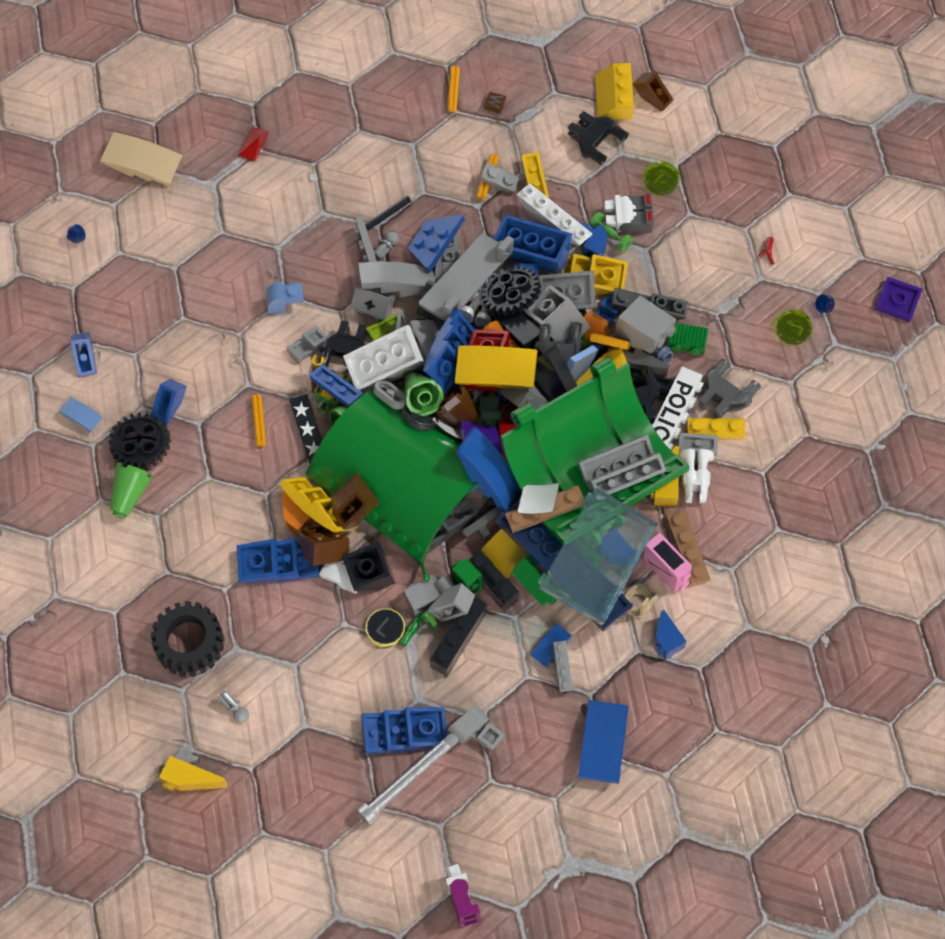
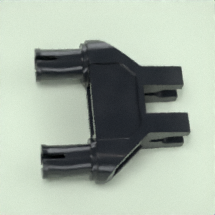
[568,111,629,166]
[318,320,367,368]
[635,367,661,423]

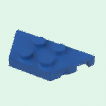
[407,214,465,272]

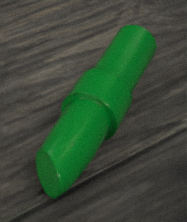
[399,613,423,647]

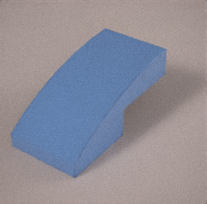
[59,397,102,433]

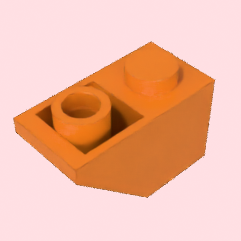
[581,312,614,349]
[282,491,315,535]

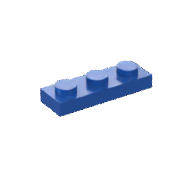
[309,364,363,408]

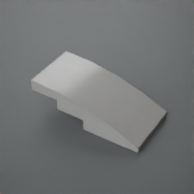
[358,261,435,297]

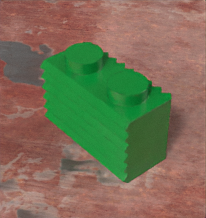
[668,323,709,356]
[452,558,482,595]

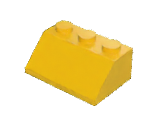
[595,63,634,120]

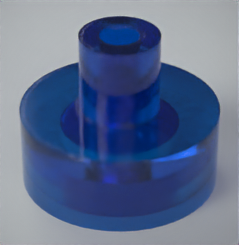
[66,224,86,244]
[815,294,835,313]

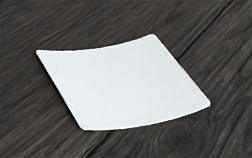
[433,417,461,439]
[518,483,559,514]

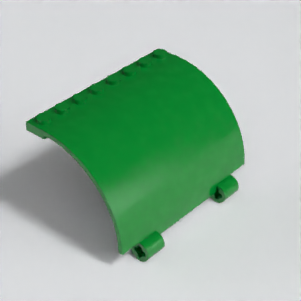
[501,357,689,546]
[306,387,478,562]

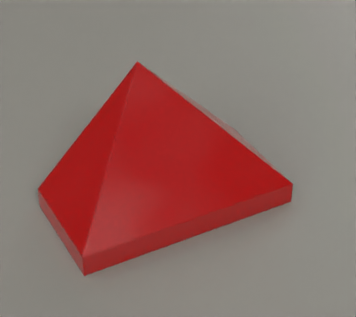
[239,127,269,161]

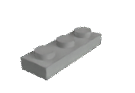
[353,216,376,262]

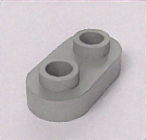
[373,380,406,409]

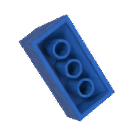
[493,215,572,274]

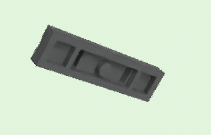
[459,490,522,539]

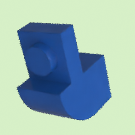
[579,222,607,257]

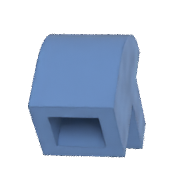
[266,281,304,314]

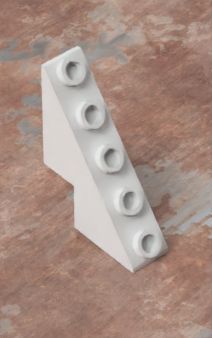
[516,184,592,246]

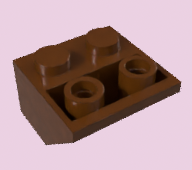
[331,473,380,530]
[297,526,350,566]

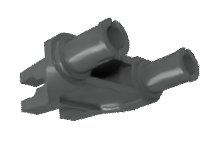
[534,322,583,364]
[699,359,761,418]

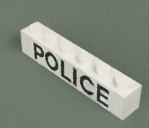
[652,366,704,451]

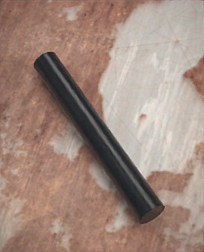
[365,196,411,231]

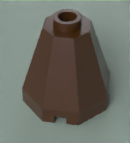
[435,385,480,428]

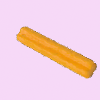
[447,66,460,112]
[476,153,499,201]
[251,394,266,447]

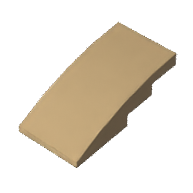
[100,132,183,187]

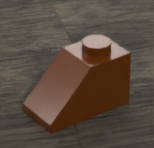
[633,72,674,111]

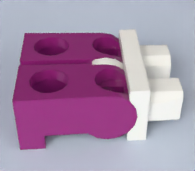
[446,864,481,928]

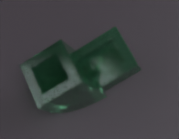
[477,397,501,428]

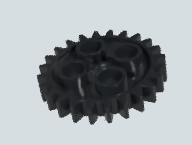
[481,265,541,317]
[108,412,171,470]

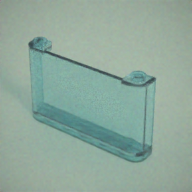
[538,488,658,625]

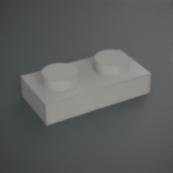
[480,163,519,195]
[679,433,718,456]

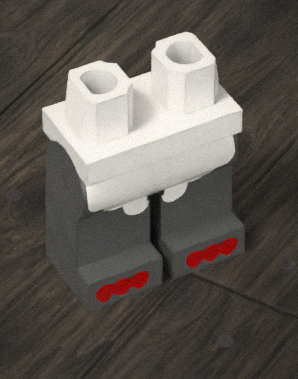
[604,193,654,232]

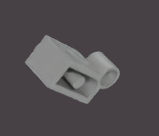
[404,575,454,617]

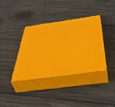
[590,333,631,350]

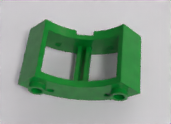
[511,536,603,606]

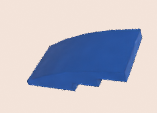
[424,309,475,394]
[456,427,520,512]
[236,538,320,583]
[578,700,629,784]
[361,707,447,754]

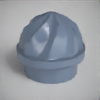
[654,346,673,364]

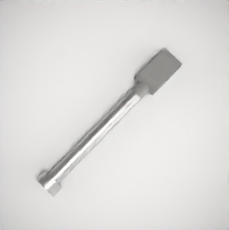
[357,705,490,825]

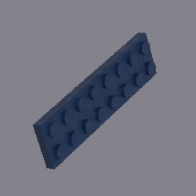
[495,499,633,632]

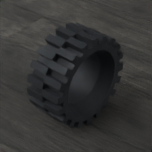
[151,601,224,677]

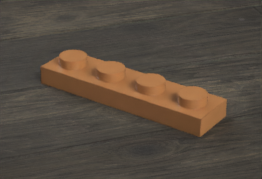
[505,486,586,533]
[666,510,711,587]

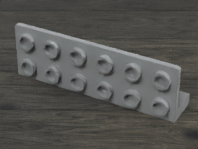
[419,233,514,322]

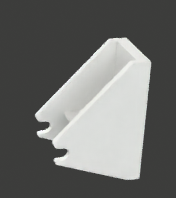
[343,325,426,391]

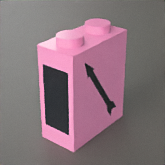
[643,533,692,593]

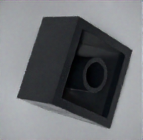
[342,541,396,591]

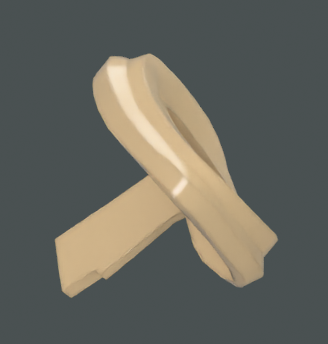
[624,583,658,619]

